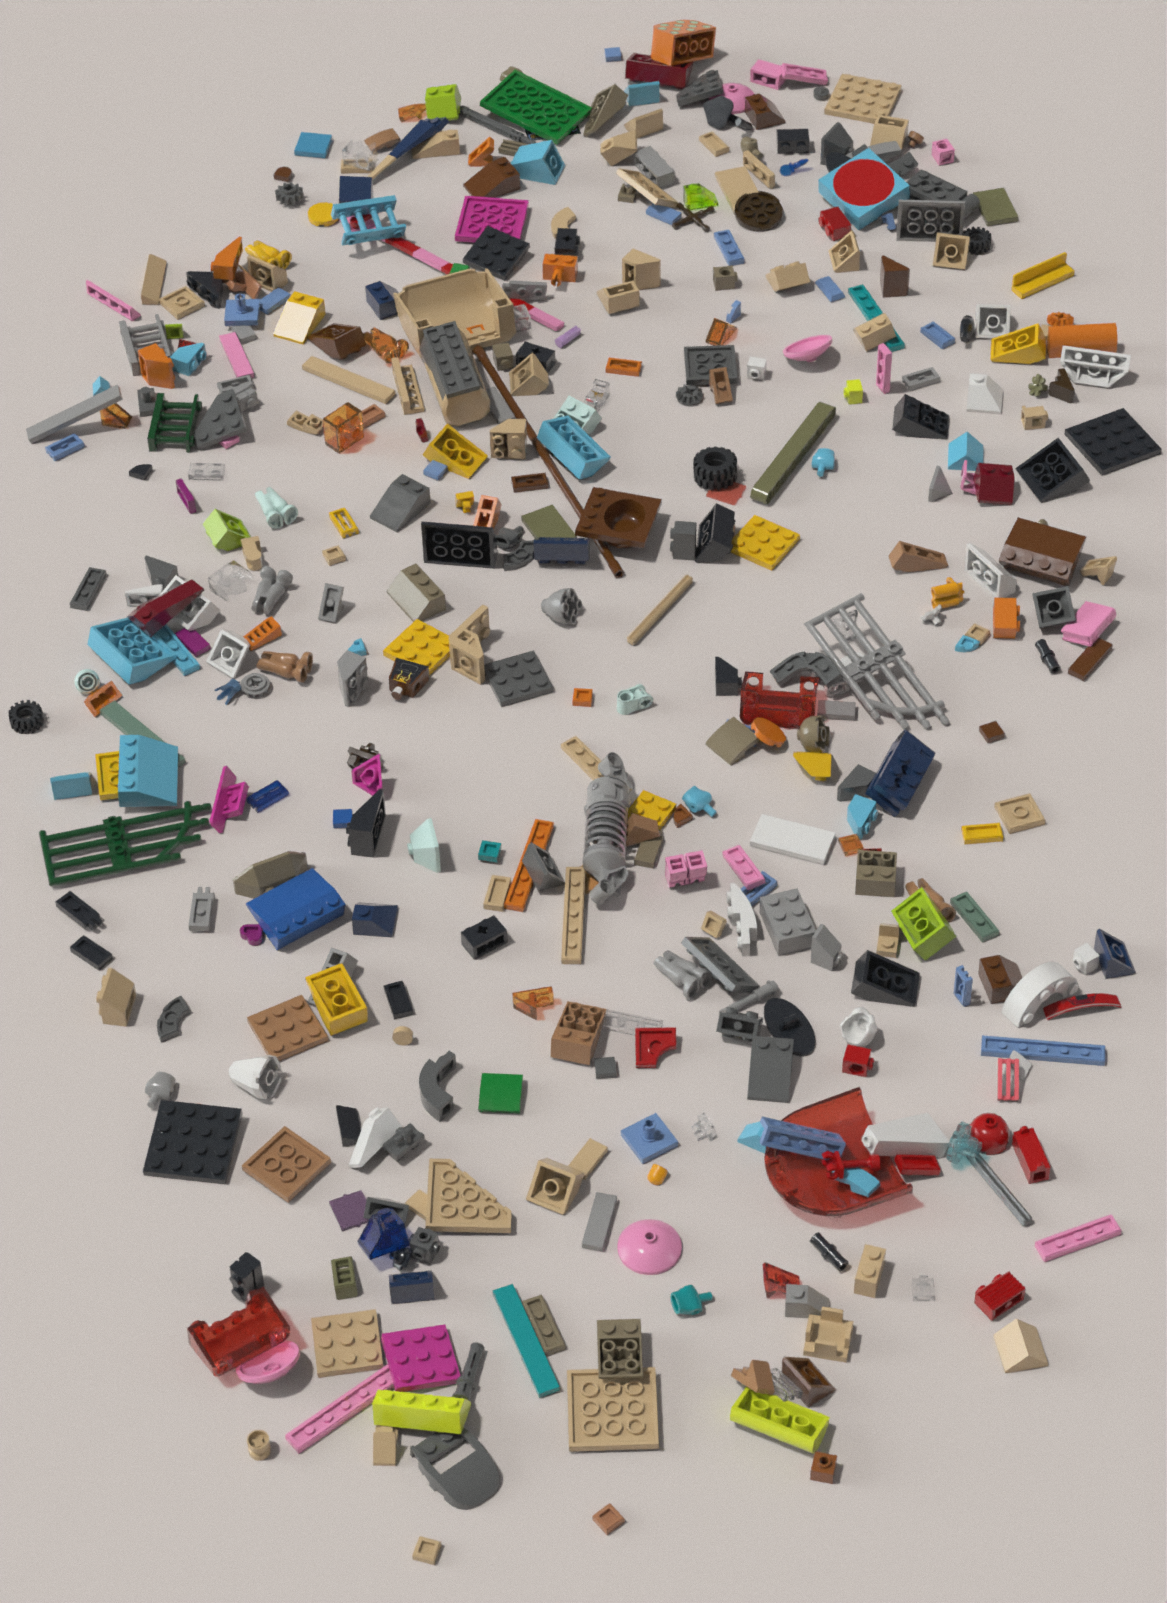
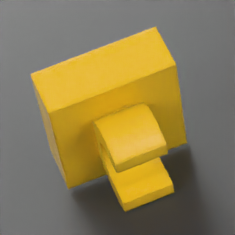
[455,491,474,513]

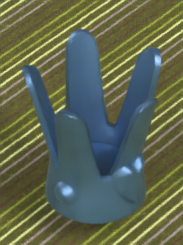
[214,679,241,705]

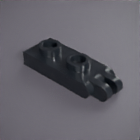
[55,891,103,930]

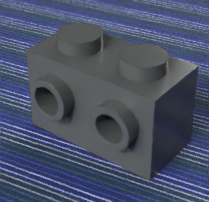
[716,1007,763,1042]

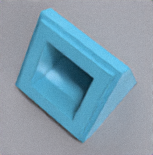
[93,376,110,396]

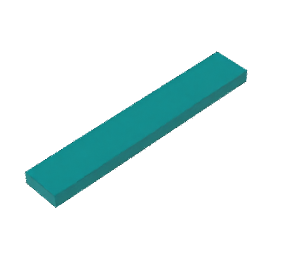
[848,284,905,352]
[492,1284,560,1398]

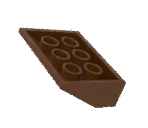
[999,517,1087,586]

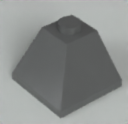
[820,122,854,165]
[1032,586,1076,629]

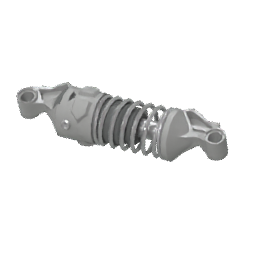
[582,752,633,905]

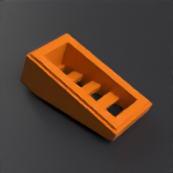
[243,616,282,651]

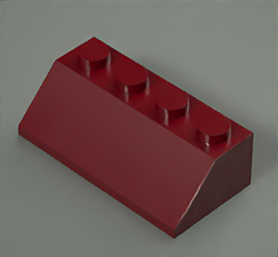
[625,53,693,89]

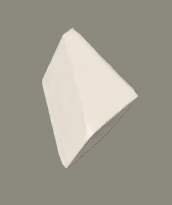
[1005,1050,1032,1080]

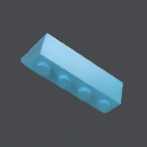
[537,416,611,479]

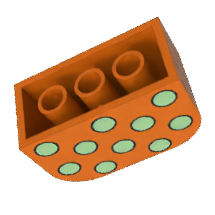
[651,20,716,66]

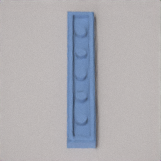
[981,1035,1105,1066]

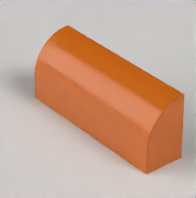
[1046,323,1118,358]

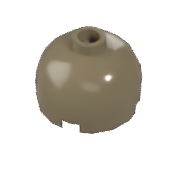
[797,715,830,753]

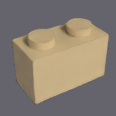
[854,1244,886,1298]

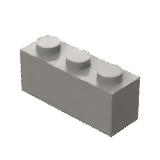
[634,146,675,189]

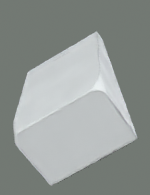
[125,584,163,606]

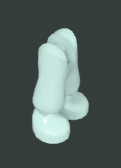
[255,487,298,529]

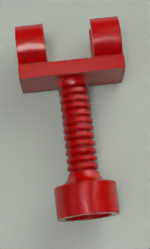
[821,1151,880,1180]

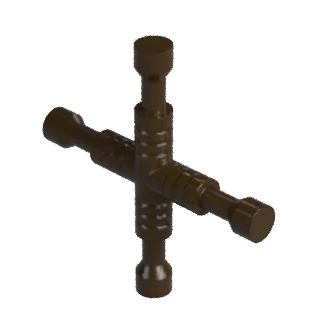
[672,202,714,232]

